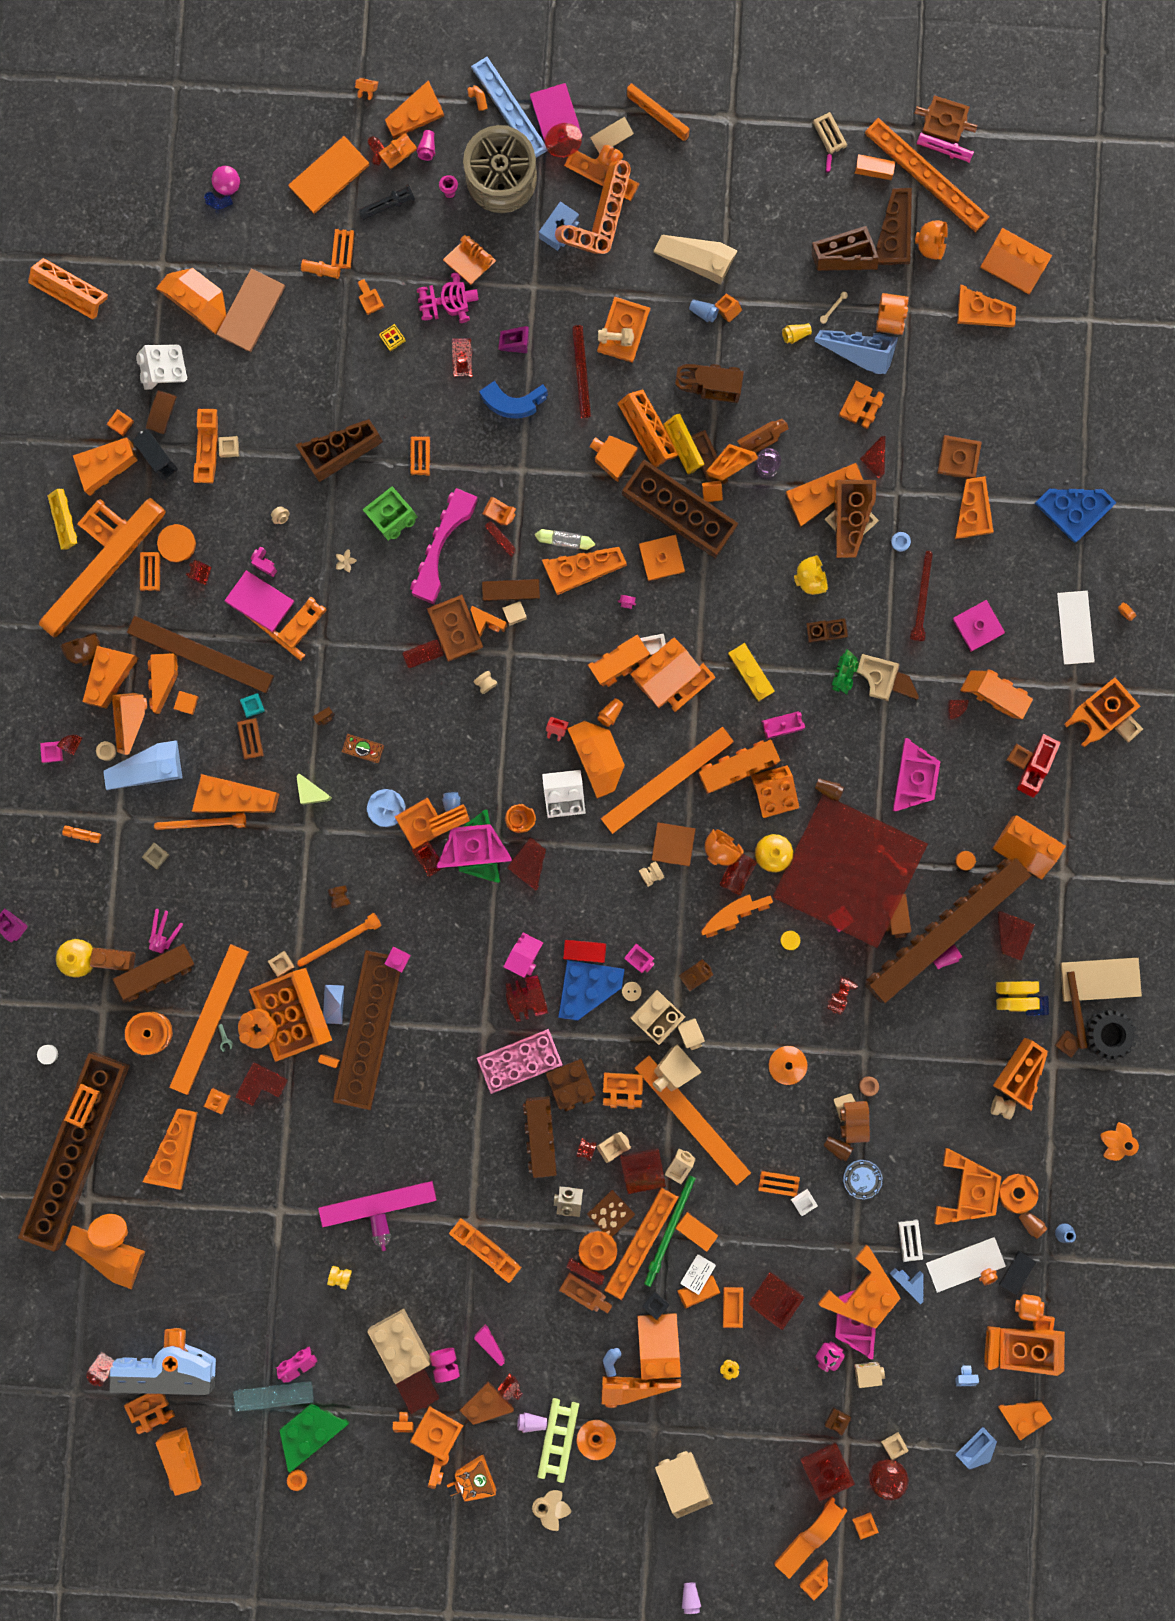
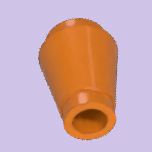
[597,698,623,727]

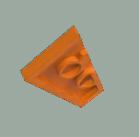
[385,80,444,139]
[957,285,1016,327]
[955,476,994,539]

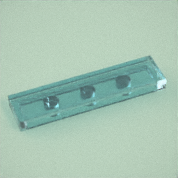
[233,1381,314,1412]

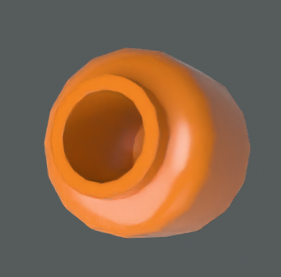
[1015,1294,1044,1322]

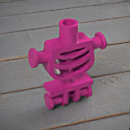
[417,273,479,323]

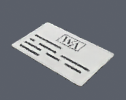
[681,1254,716,1295]

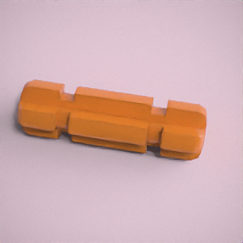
[62,826,101,843]

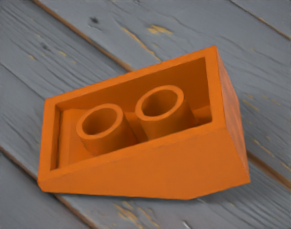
[112,693,147,755]
[638,1313,681,1379]
[1000,1328,1065,1376]

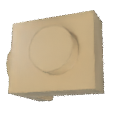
[596,1132,631,1163]

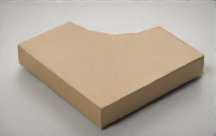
[857,654,899,701]

